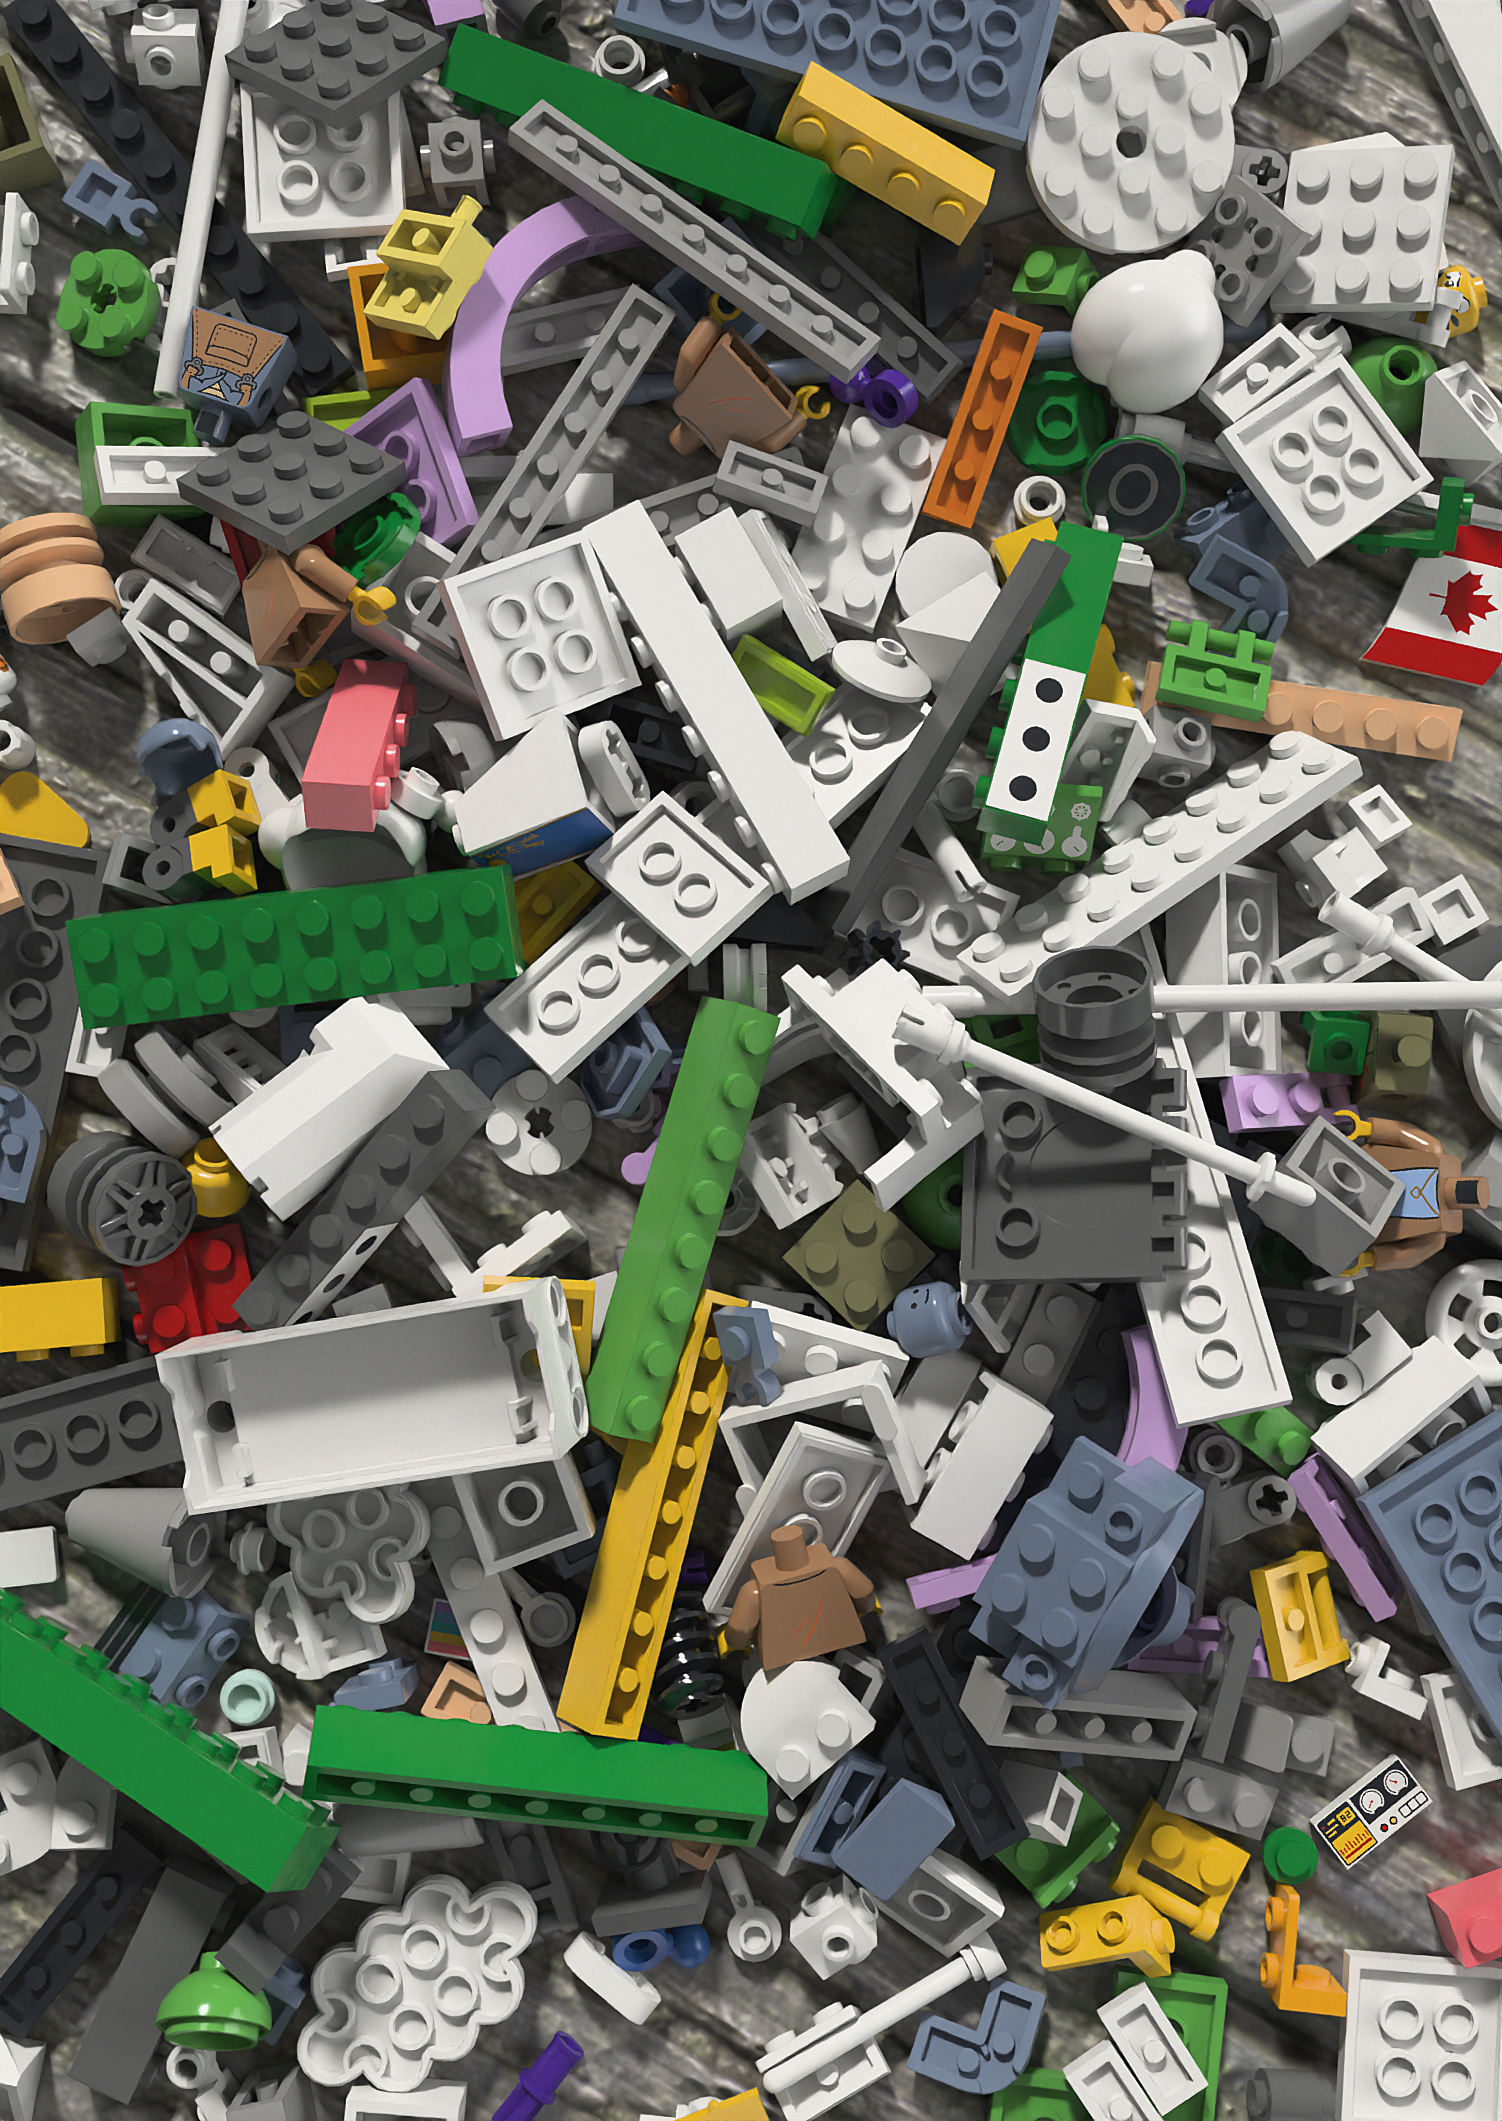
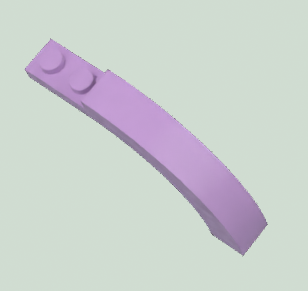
[442,195,697,458]
[906,1324,1189,1614]

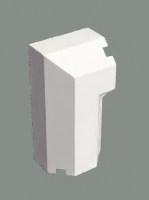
[208,993,450,1221]

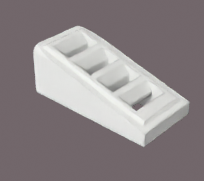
[192,1022,287,1105]

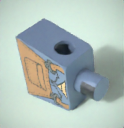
[178,305,299,446]

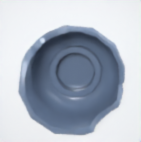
[136,718,224,797]

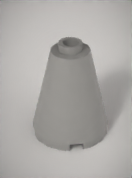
[1206,0,1351,98]
[428,713,581,793]
[65,1488,227,1599]
[328,1802,485,1858]

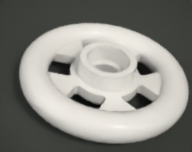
[1425,1259,1502,1387]

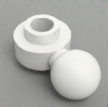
[390,767,464,833]

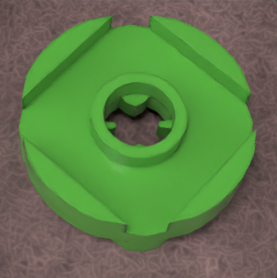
[56,249,160,357]

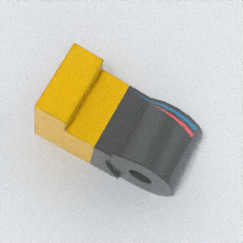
[150,769,262,847]
[142,824,257,904]

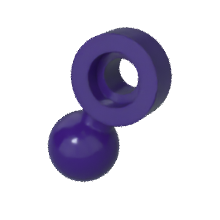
[829,366,918,428]

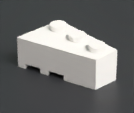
[121,578,295,762]

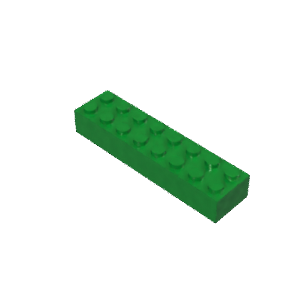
[65,863,526,1030]
[0,1587,342,1893]

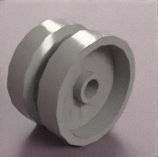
[97,1023,237,1161]

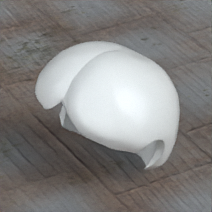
[1071,250,1223,414]
[258,798,427,890]

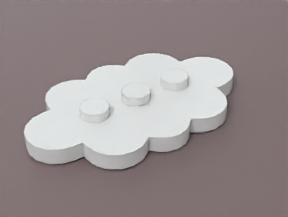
[266,1482,431,1625]
[297,1874,538,2093]

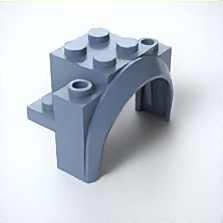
[969,1435,1204,1711]

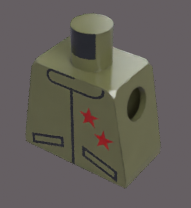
[1350,1010,1433,1113]

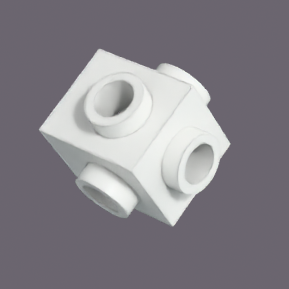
[123,3,205,90]
[790,1873,879,1981]

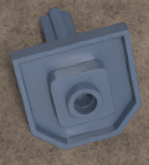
[579,1005,688,1120]

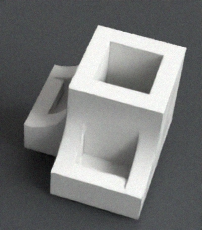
[1276,827,1388,910]

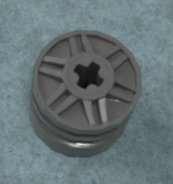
[1032,946,1158,1089]
[47,1130,197,1267]

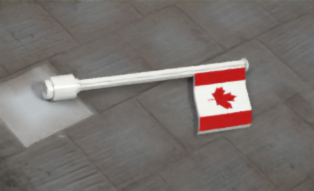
[1113,413,1502,688]

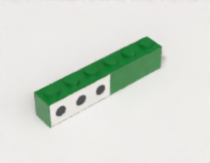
[971,521,1124,846]

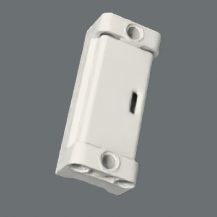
[155,1276,589,1516]

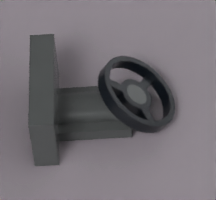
[590,1830,713,1937]

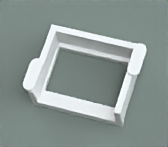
[718,1359,929,1519]

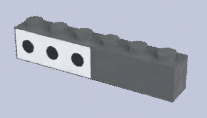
[232,1069,497,1332]

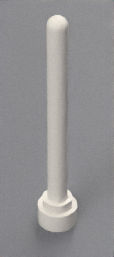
[763,1930,1007,2093]

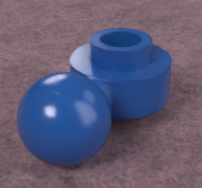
[610,1924,710,1972]

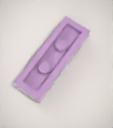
[1287,1452,1406,1622]

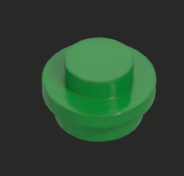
[1262,1826,1318,1885]

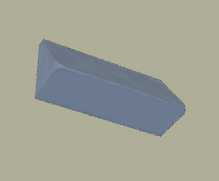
[792,1748,886,1869]
[832,1778,955,1901]

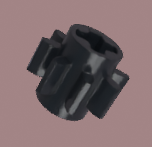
[839,920,910,982]

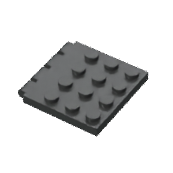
[960,1058,1187,1285]

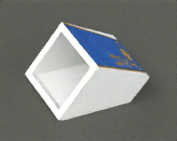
[452,709,618,882]

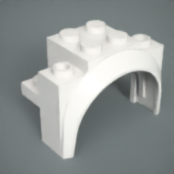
[761,958,985,1212]

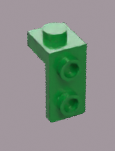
[1346,477,1474,558]

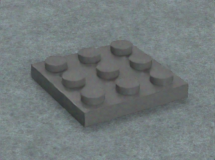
[224,0,448,130]
[176,409,408,555]

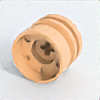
[0,512,121,645]

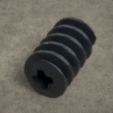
[652,1590,727,1720]

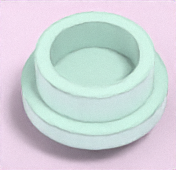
[220,1669,276,1726]

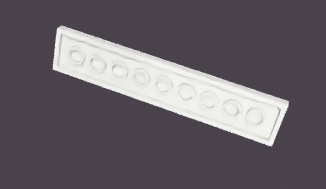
[483,680,932,1085]
[1115,923,1293,1429]

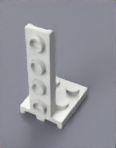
[398,1195,588,1297]

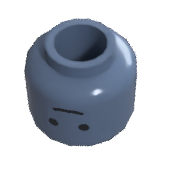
[887,1282,973,1358]

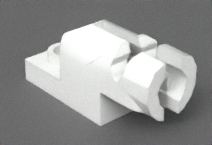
[1198,312,1352,428]

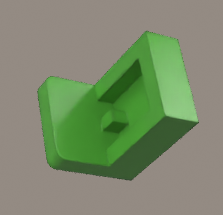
[1012,245,1100,320]

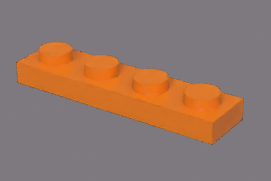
[920,309,1043,532]

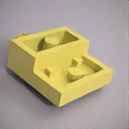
[362,195,494,340]

